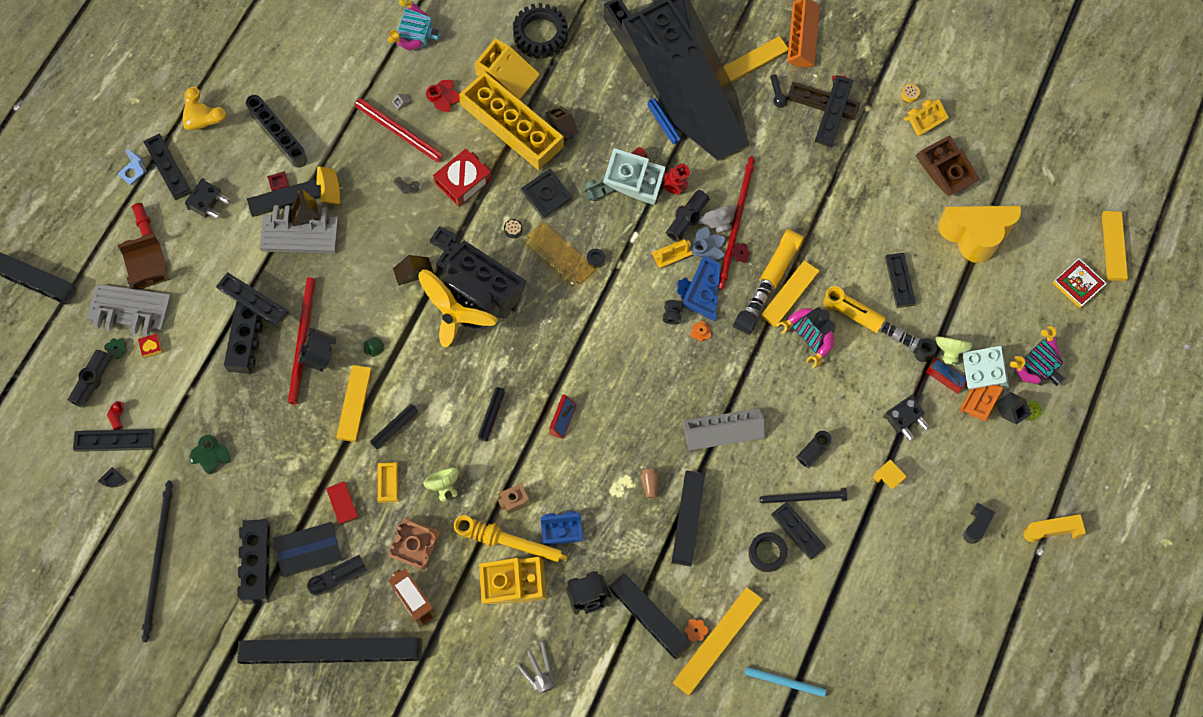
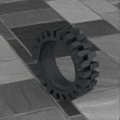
[513,3,568,59]

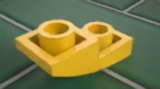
[317,166,340,205]

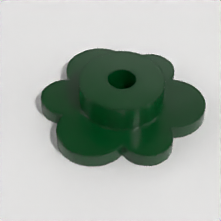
[104,338,127,359]

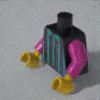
[776,307,836,368]
[1010,326,1065,386]

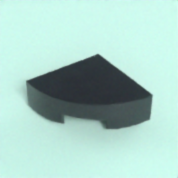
[98,467,127,488]

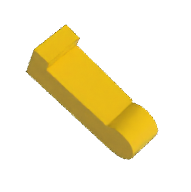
[1023,514,1086,543]

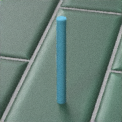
[744,667,826,697]

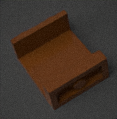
[118,234,170,290]

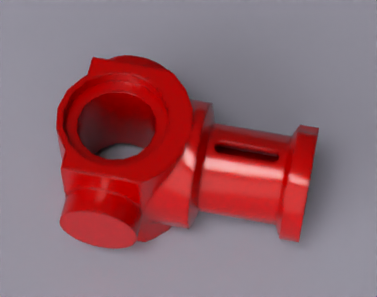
[661,163,690,195]

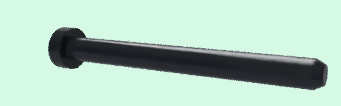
[759,487,847,504]

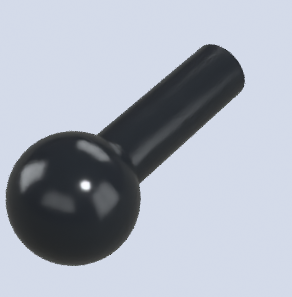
[770,74,787,108]

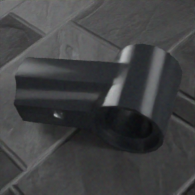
[796,431,832,469]

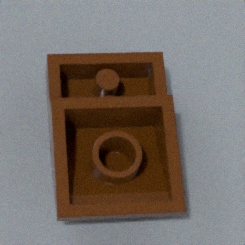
[915,135,980,197]

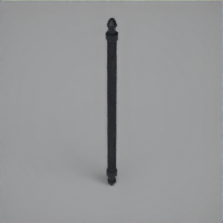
[141,480,173,643]

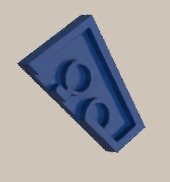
[682,256,720,321]

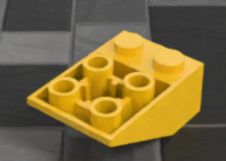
[474,38,540,100]

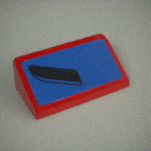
[926,357,967,394]
[549,394,576,439]

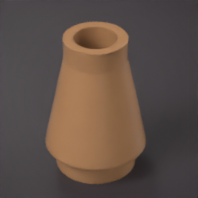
[640,469,659,498]

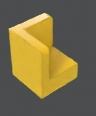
[873,460,907,489]

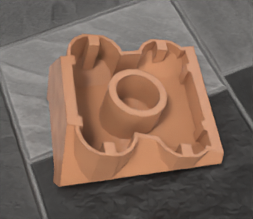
[388,517,441,570]

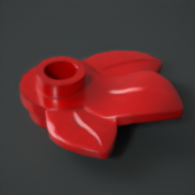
[426,80,460,112]

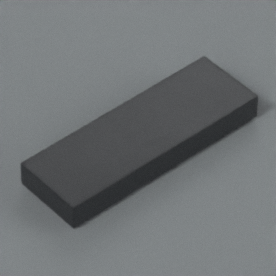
[885,253,916,308]
[771,501,826,560]

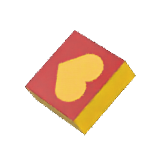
[138,334,162,358]

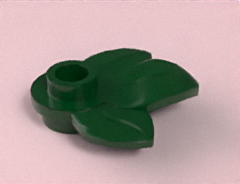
[190,435,230,474]

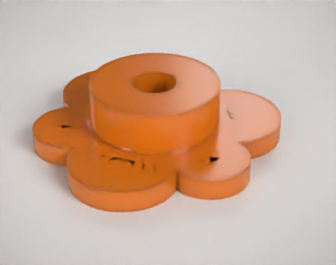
[690,321,711,342]
[685,619,708,642]

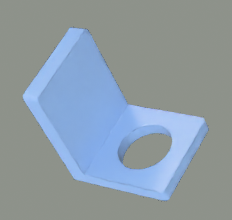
[118,149,147,185]

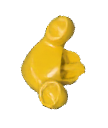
[182,87,226,131]

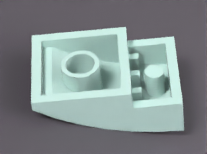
[603,148,666,205]

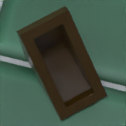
[290,189,319,226]
[393,255,434,286]

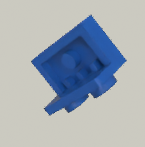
[540,511,583,546]

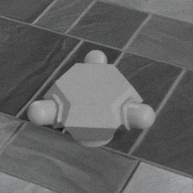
[698,205,736,232]

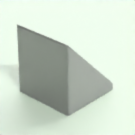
[392,94,412,110]

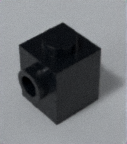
[996,392,1031,425]

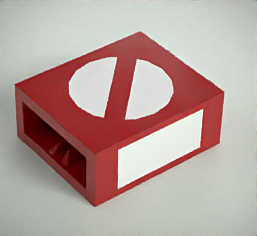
[433,148,491,207]

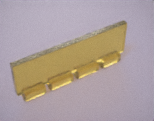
[524,222,596,287]

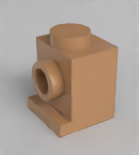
[498,483,530,514]

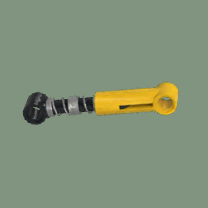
[733,229,805,336]
[823,286,937,362]

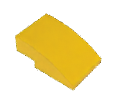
[479,557,547,604]

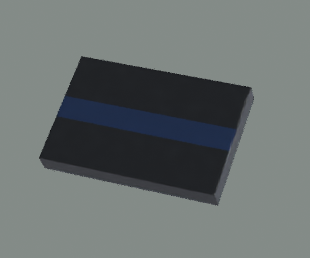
[273,522,342,577]

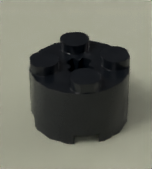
[298,328,336,372]
[566,571,612,615]

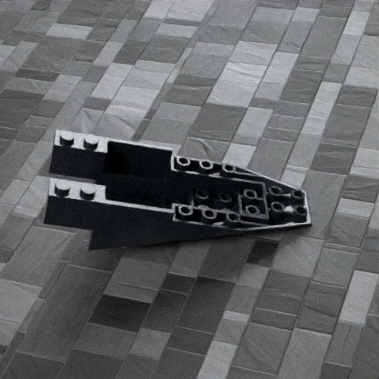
[604,0,749,161]

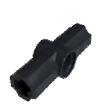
[665,189,710,242]
[67,350,112,408]

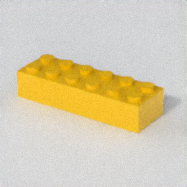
[459,71,564,170]

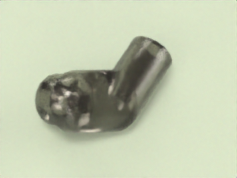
[394,176,420,194]

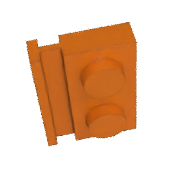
[960,385,1003,422]

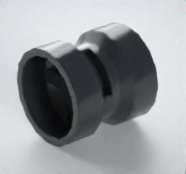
[662,300,683,325]

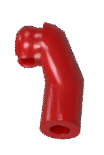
[107,401,124,430]

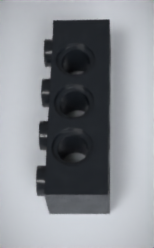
[224,302,262,374]
[237,519,271,604]

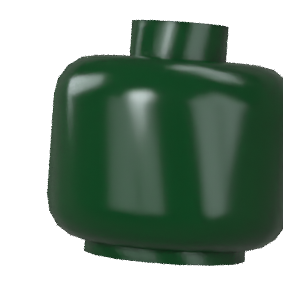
[363,337,384,357]

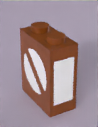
[388,569,436,628]

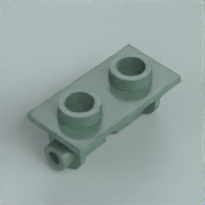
[581,175,615,201]

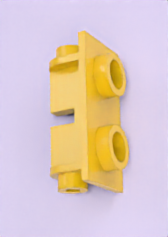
[651,239,693,268]

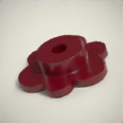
[732,243,750,263]

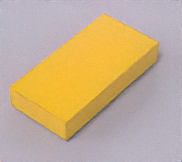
[378,462,398,503]

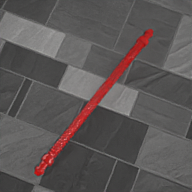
[718,156,755,290]

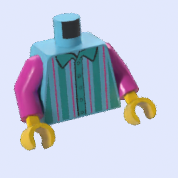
[388,0,440,51]

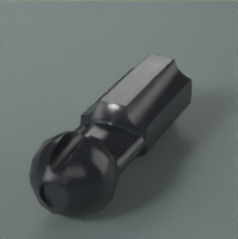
[307,555,367,596]

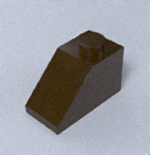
[545,106,578,140]

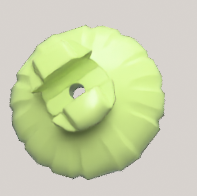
[935,336,972,365]
[423,467,459,502]

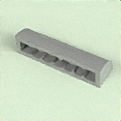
[683,408,765,451]

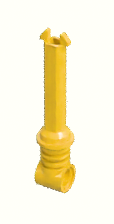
[454,515,567,562]

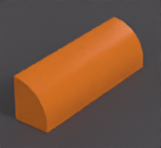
[787,0,820,67]

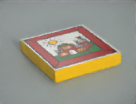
[1053,258,1107,308]

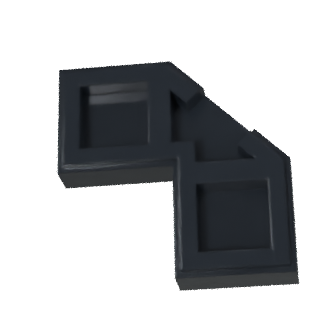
[430,226,458,270]

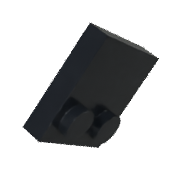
[520,168,572,219]

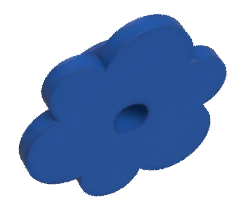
[677,278,691,299]

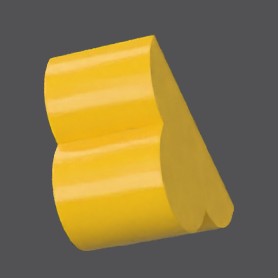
[938,206,1021,263]

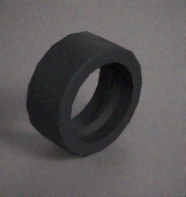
[748,532,788,572]

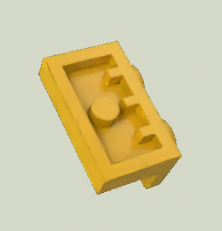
[903,99,949,136]

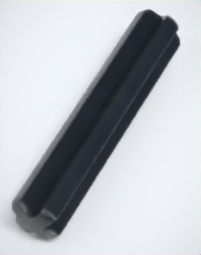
[478,387,505,442]
[370,404,418,449]

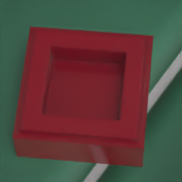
[267,171,289,191]

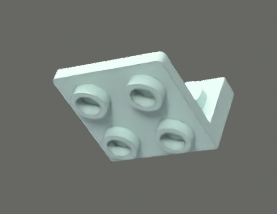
[963,346,1010,390]

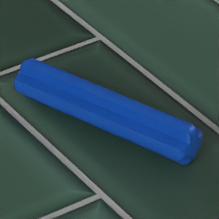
[647,98,681,144]

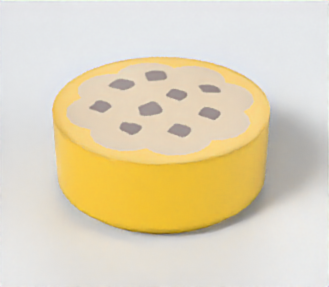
[901,84,920,103]

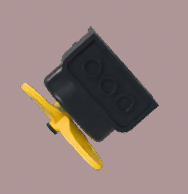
[419,240,527,348]

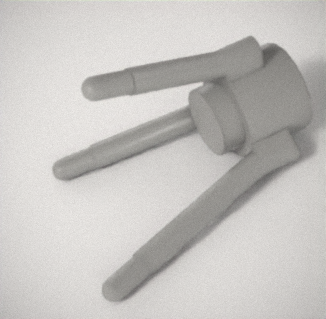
[517,641,555,694]

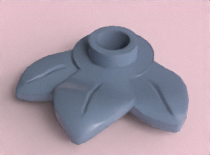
[690,227,725,260]

